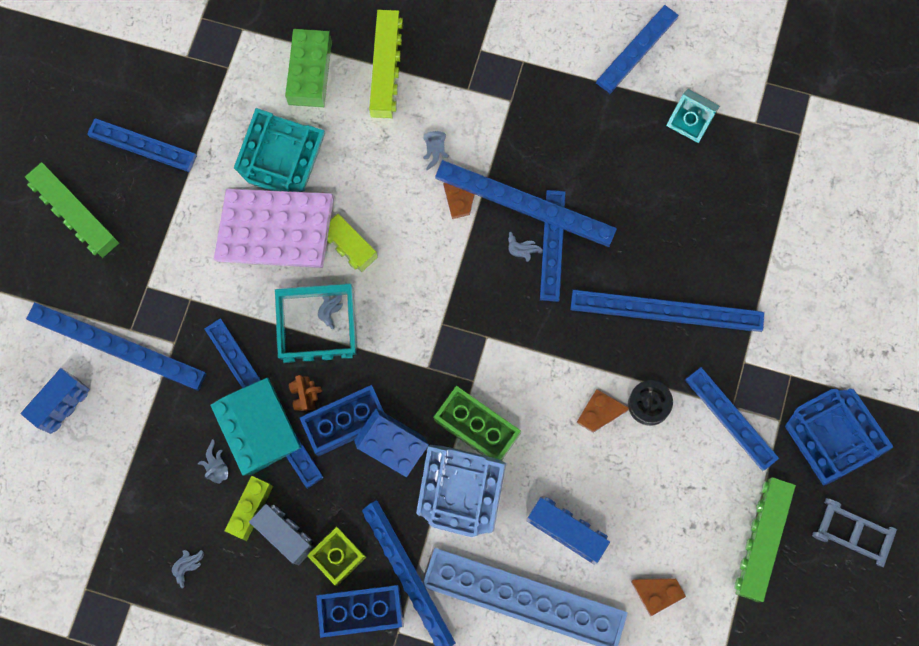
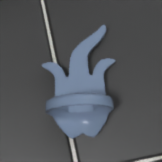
[423,131,449,171]
[198,439,228,484]

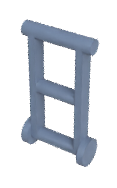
[812,499,897,567]

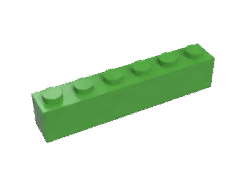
[25,162,119,258]
[734,477,796,602]

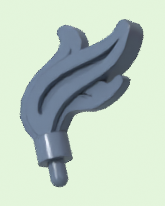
[508,232,543,262]
[318,295,343,330]
[172,550,204,588]

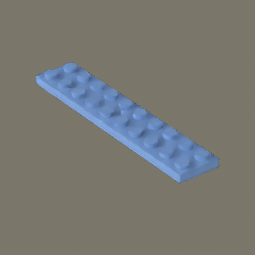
[423,548,628,646]

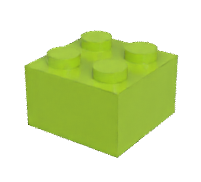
[307,527,367,586]

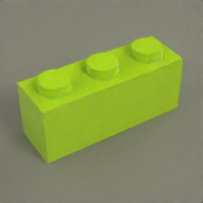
[327,214,378,272]
[225,476,273,541]

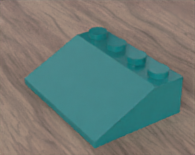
[210,378,301,476]

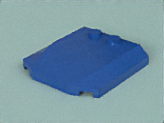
[785,389,893,486]

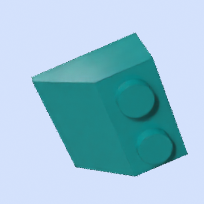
[666,89,720,143]

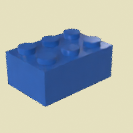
[20,368,90,434]
[354,408,429,477]

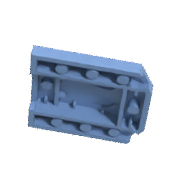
[416,445,506,537]

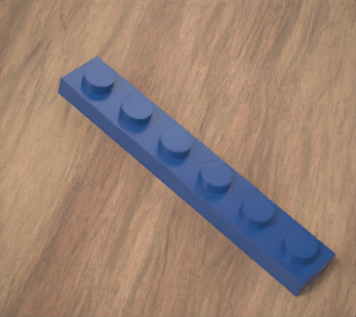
[596,5,679,94]
[87,118,197,172]
[540,190,565,302]
[685,367,779,472]

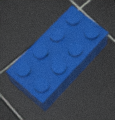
[300,385,384,457]
[526,497,610,565]
[316,585,404,638]

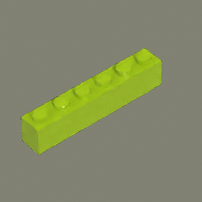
[369,10,403,119]

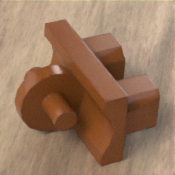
[289,375,322,412]

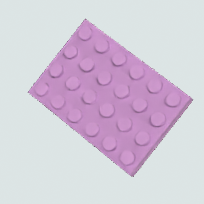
[214,189,334,268]

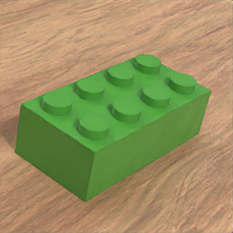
[285,29,332,108]
[433,386,521,461]

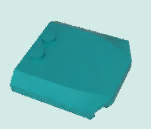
[234,108,326,192]

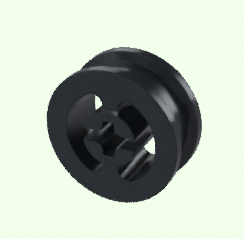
[628,380,673,426]

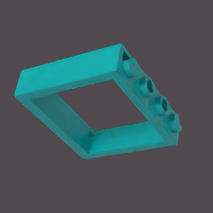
[275,284,357,363]

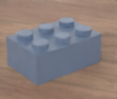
[249,504,315,566]

